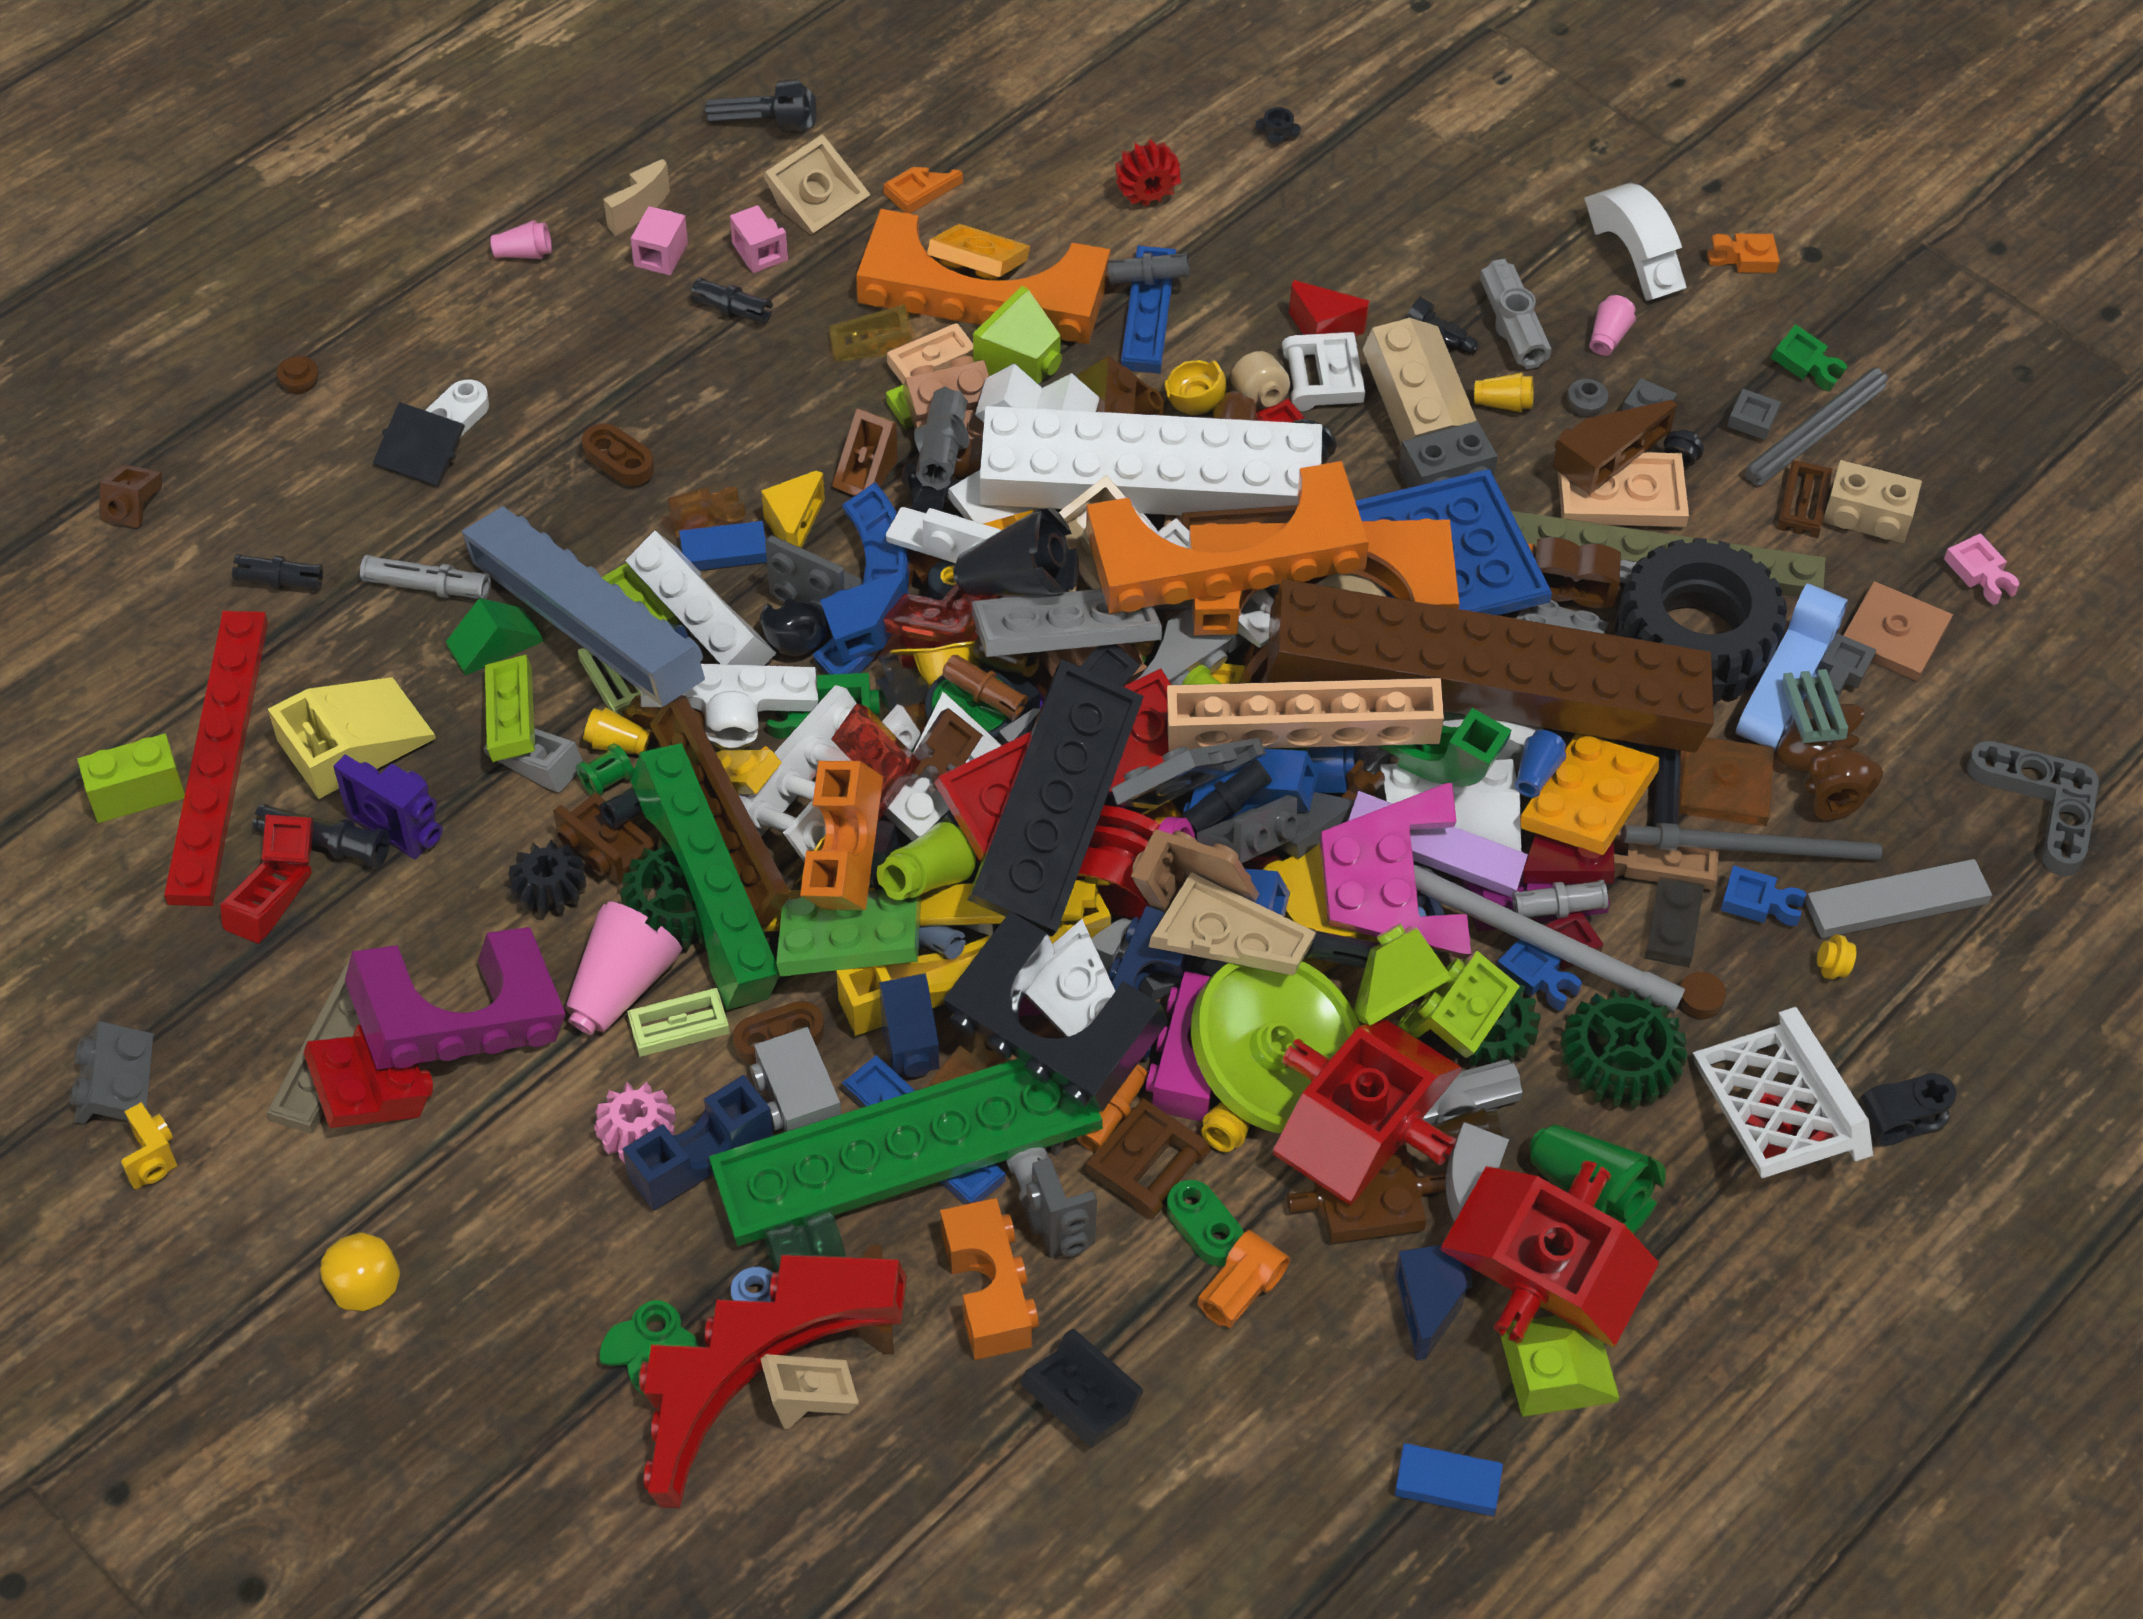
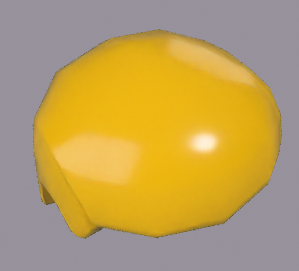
[1164,360,1226,416]
[320,1232,400,1311]

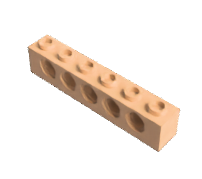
[1167,678,1444,751]

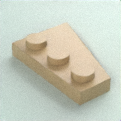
[1149,872,1316,975]

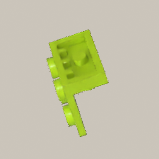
[1397,951,1520,1059]

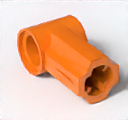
[1197,1230,1291,1328]

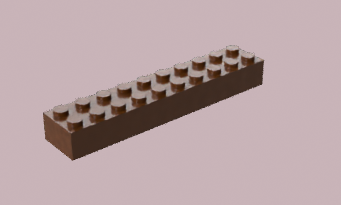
[1267,579,1714,753]

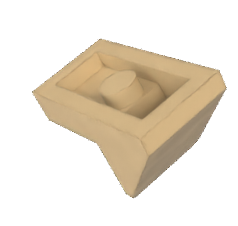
[761,1354,859,1429]

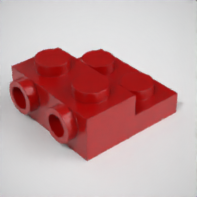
[303,1025,433,1128]

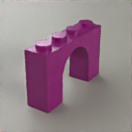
[345,927,565,1069]

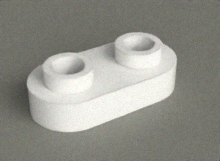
[425,380,489,436]

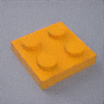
[927,224,1030,279]

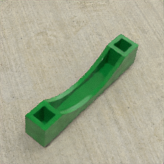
[630,743,780,1010]

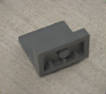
[765,536,863,607]

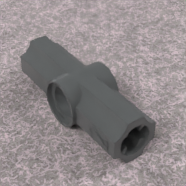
[914,387,969,490]

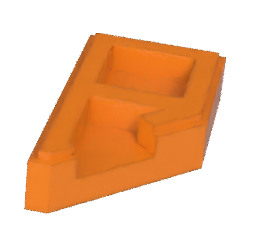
[883,167,963,214]

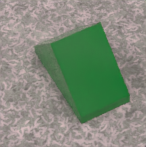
[446,598,543,676]

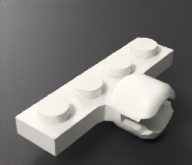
[640,664,818,750]

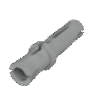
[360,555,491,599]

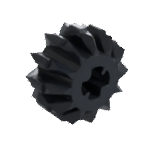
[508,839,587,919]

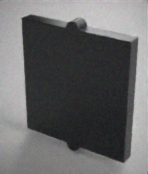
[373,402,465,487]

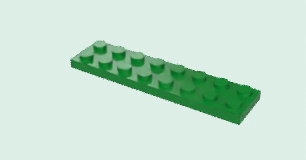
[709,1058,1103,1246]

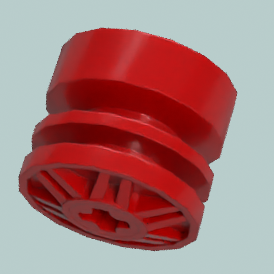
[1076,805,1160,919]

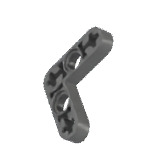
[1967,741,2099,876]

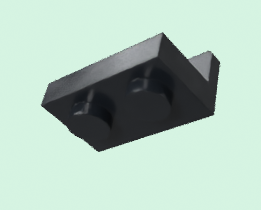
[1020,1329,1143,1448]

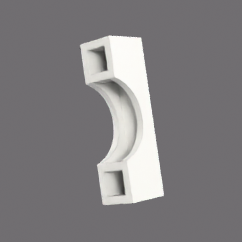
[625,531,776,666]

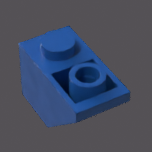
[820,571,911,663]

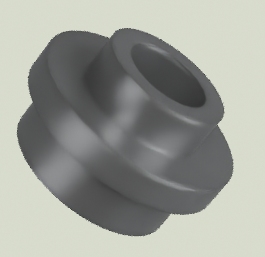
[1567,379,1609,417]

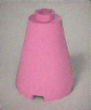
[565,901,683,1035]

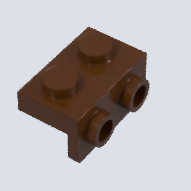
[553,793,657,885]

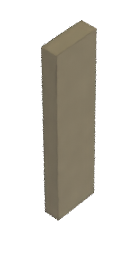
[267,961,361,1134]

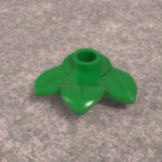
[600,1300,699,1396]

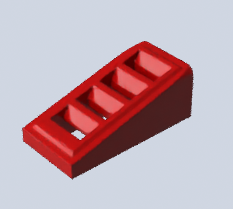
[220,861,312,943]

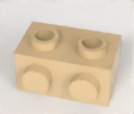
[1822,460,1922,543]

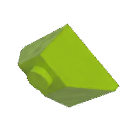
[973,286,1062,384]
[1354,923,1452,1026]
[1500,1316,1619,1417]

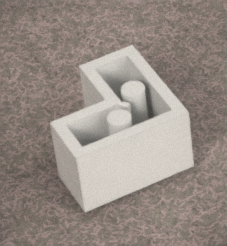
[975,364,1099,422]

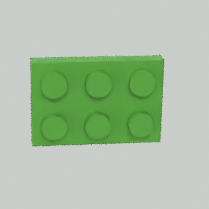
[776,889,921,977]

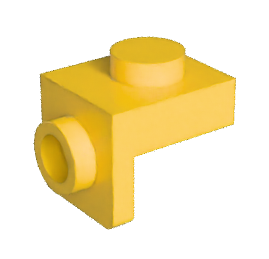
[121,1102,177,1189]

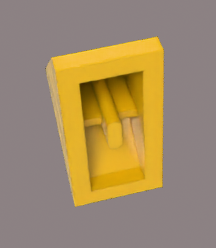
[761,471,825,549]

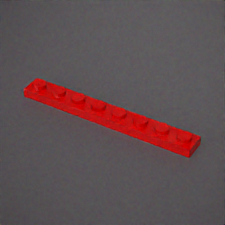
[164,611,268,906]

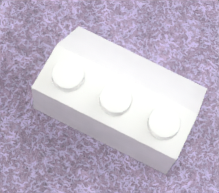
[1377,759,1521,852]

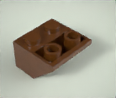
[1076,356,1164,416]

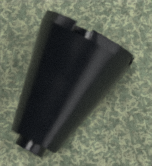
[953,508,1079,595]

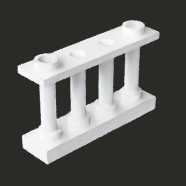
[738,685,922,863]

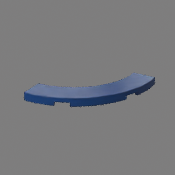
[813,482,909,675]

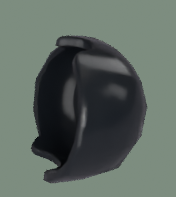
[759,597,829,656]

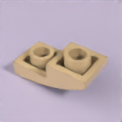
[603,159,670,236]

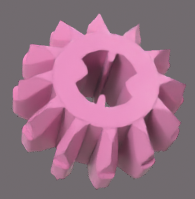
[595,1081,676,1164]

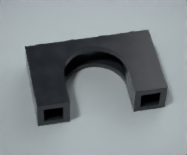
[944,911,1168,1112]

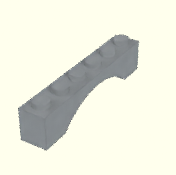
[996,608,1233,745]

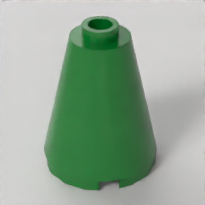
[1529,1124,1666,1234]

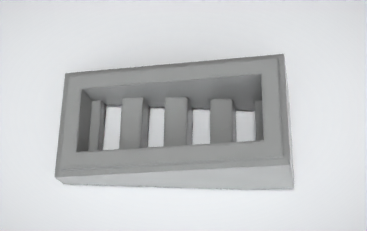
[483,728,583,792]

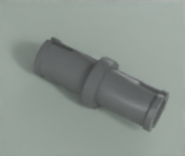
[1108,252,1190,285]

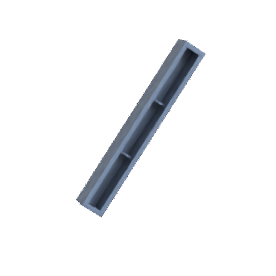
[461,506,705,707]

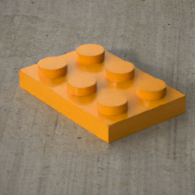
[1521,733,1659,855]

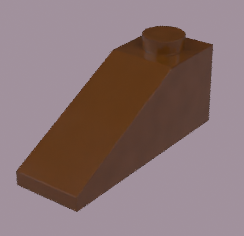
[1553,400,1677,495]

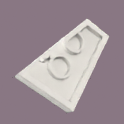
[884,692,1002,841]
[1024,919,1115,1037]

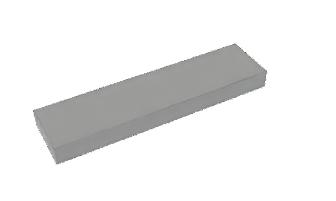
[1805,859,1992,938]

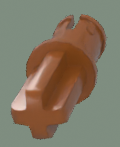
[943,655,1028,721]

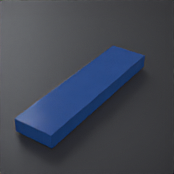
[1121,246,1176,374]
[842,1055,1005,1205]

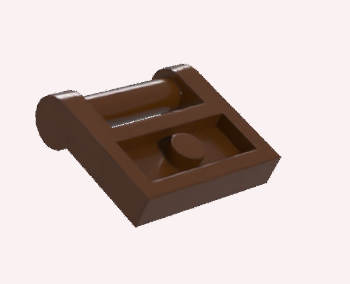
[1086,1098,1211,1220]

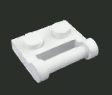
[1282,332,1365,411]

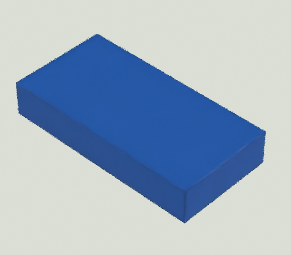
[679,521,767,570]
[1394,1443,1503,1516]

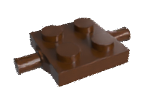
[1286,1144,1446,1243]

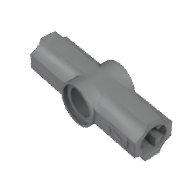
[1480,259,1552,369]
[1423,1059,1523,1124]

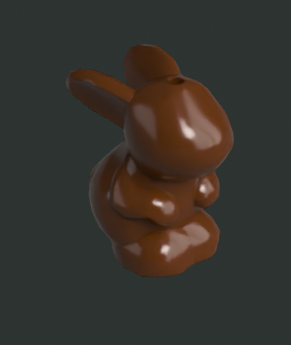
[1777,704,1883,821]

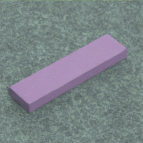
[1348,791,1528,897]

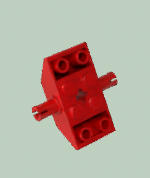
[1273,1018,1462,1206]
[1440,1161,1659,1348]

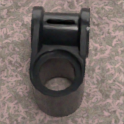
[1858,1073,1957,1146]

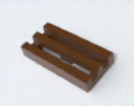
[1777,460,1833,538]

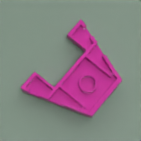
[1319,783,1471,959]

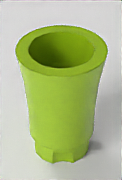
[877,822,976,900]

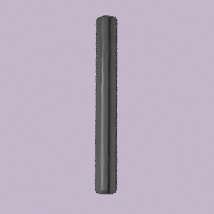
[1744,368,1888,486]

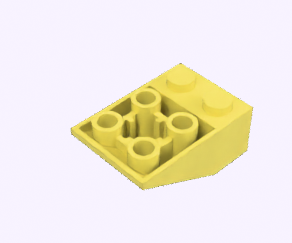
[268,677,436,799]

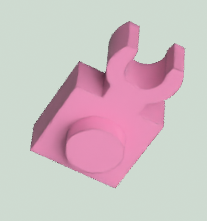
[1944,533,2019,605]

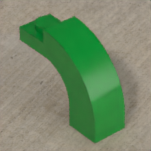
[1377,708,1512,787]

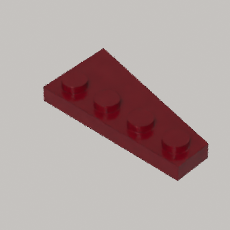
[1523,746,1615,884]

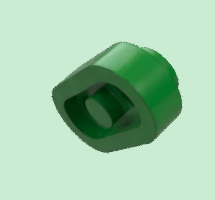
[1167,1180,1244,1266]

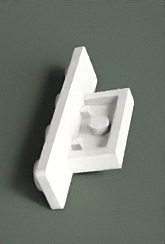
[886,507,1001,563]

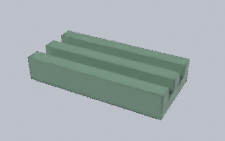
[1782,669,1848,743]

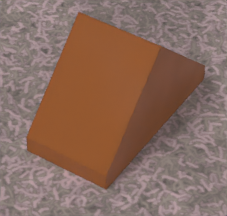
[832,408,898,496]

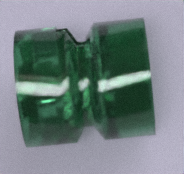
[763,1208,846,1272]

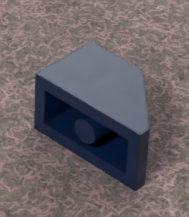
[879,973,939,1077]
[1394,1245,1472,1361]

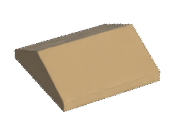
[763,134,871,236]

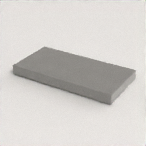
[972,589,1162,657]

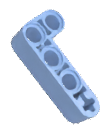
[1735,583,1848,751]

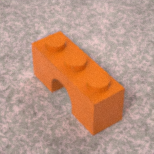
[800,761,883,910]
[940,1198,1039,1360]

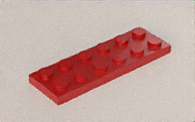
[934,668,1171,860]

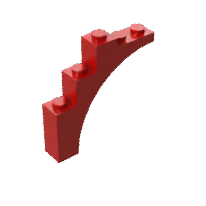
[639,1255,907,1509]

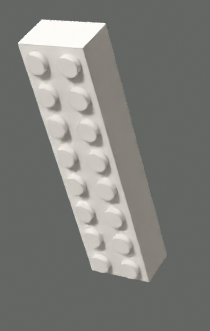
[980,406,1322,515]

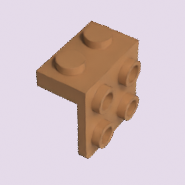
[1131,829,1259,913]

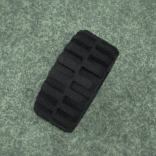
[1615,538,1787,702]

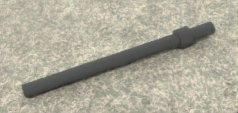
[1621,823,1882,861]

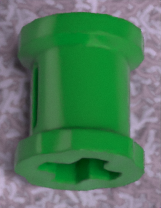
[576,743,634,797]

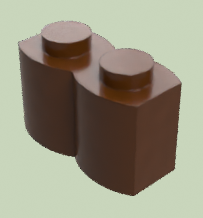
[1534,537,1621,608]

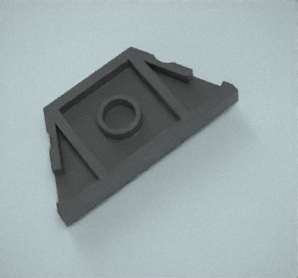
[1110,738,1266,815]

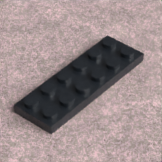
[967,659,1144,937]

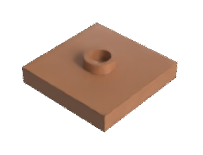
[1843,581,1953,682]

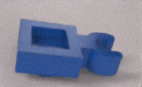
[1720,865,1806,926]
[1496,939,1582,1011]

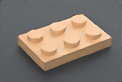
[1558,452,1689,527]

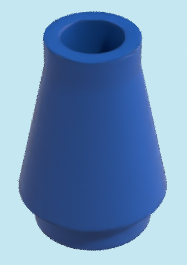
[1515,730,1566,798]

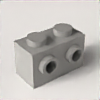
[750,1027,841,1132]

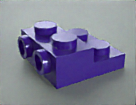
[333,754,443,860]

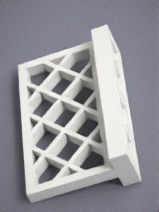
[1693,1007,1873,1178]

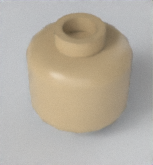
[1230,351,1290,412]

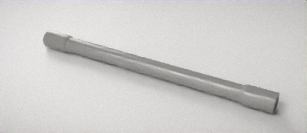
[1414,865,1685,1014]

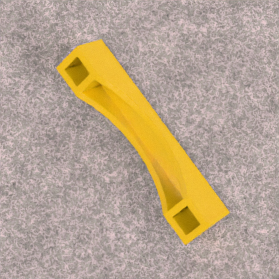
[836,891,1111,1036]

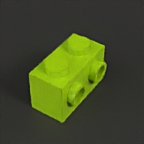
[77,733,185,823]

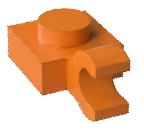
[1707,233,1780,273]

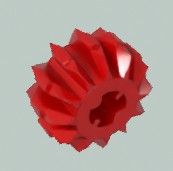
[1115,139,1181,207]

